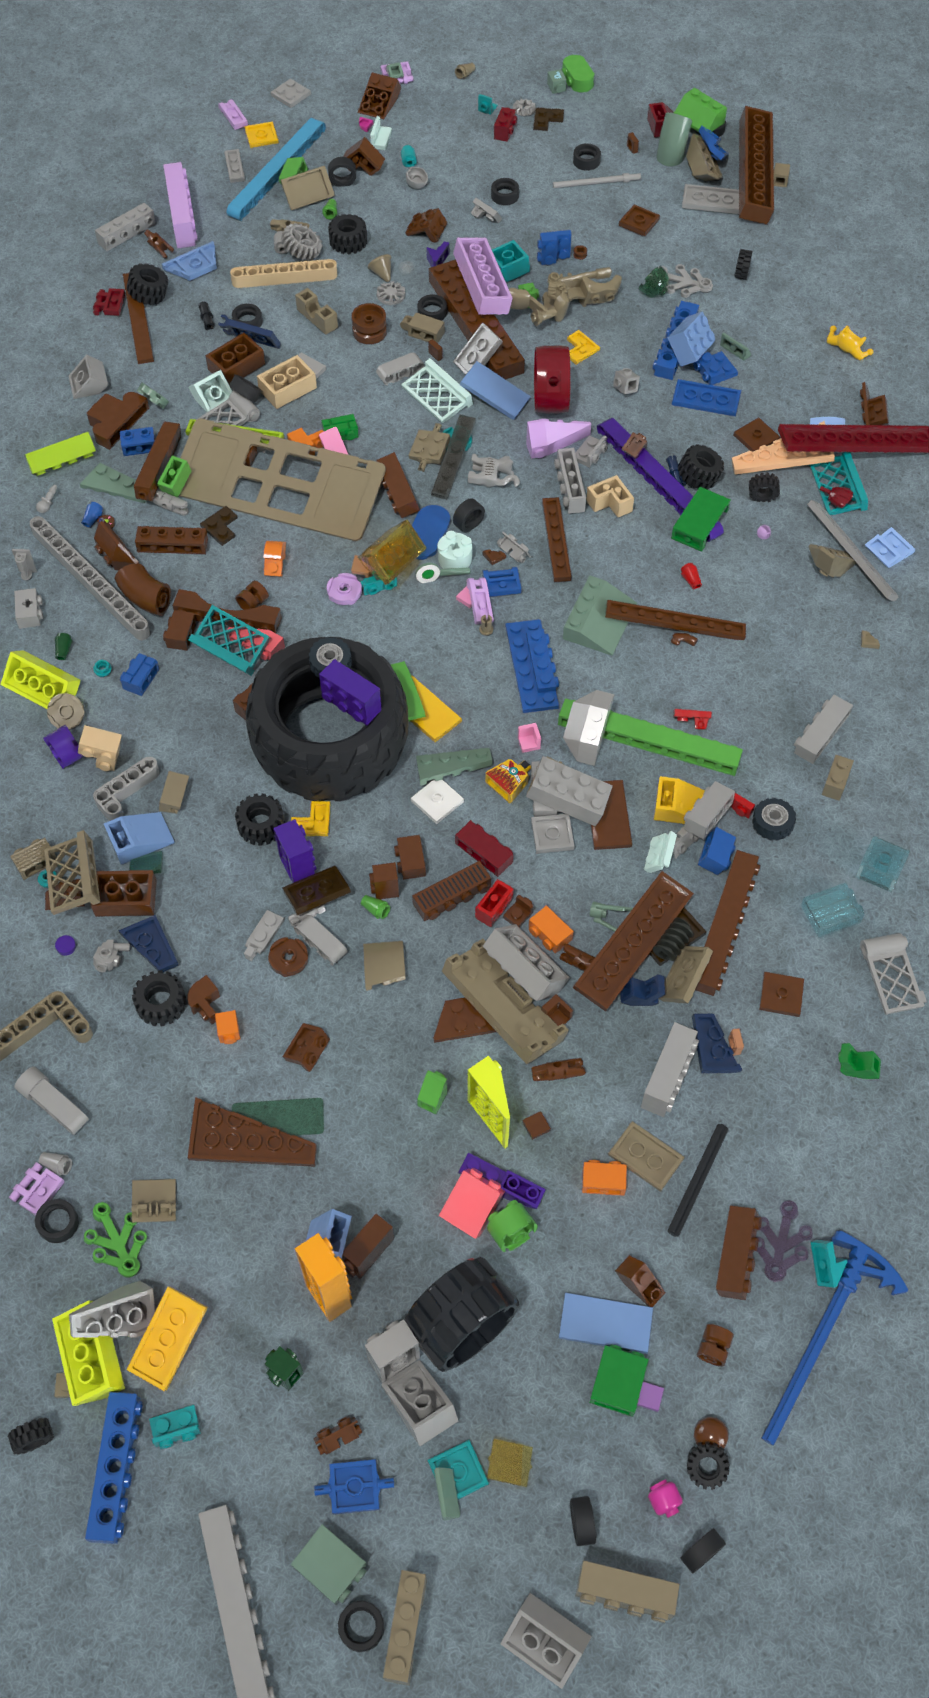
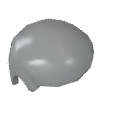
[406,167,428,189]

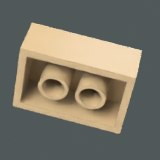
[257,355,317,409]

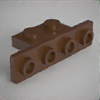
[860,382,889,425]

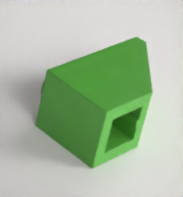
[417,1070,447,1114]

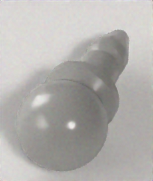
[36,484,57,513]

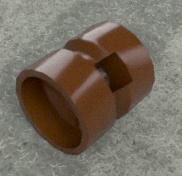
[235,580,269,610]
[697,1324,734,1367]

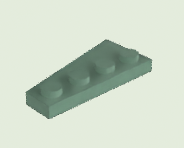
[80,463,147,503]
[416,748,492,786]

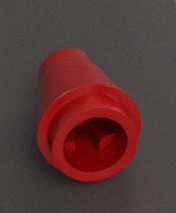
[681,563,702,590]

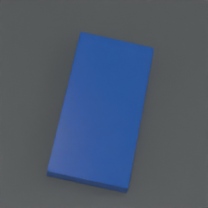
[672,379,741,417]

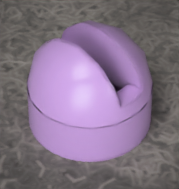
[757,525,771,539]

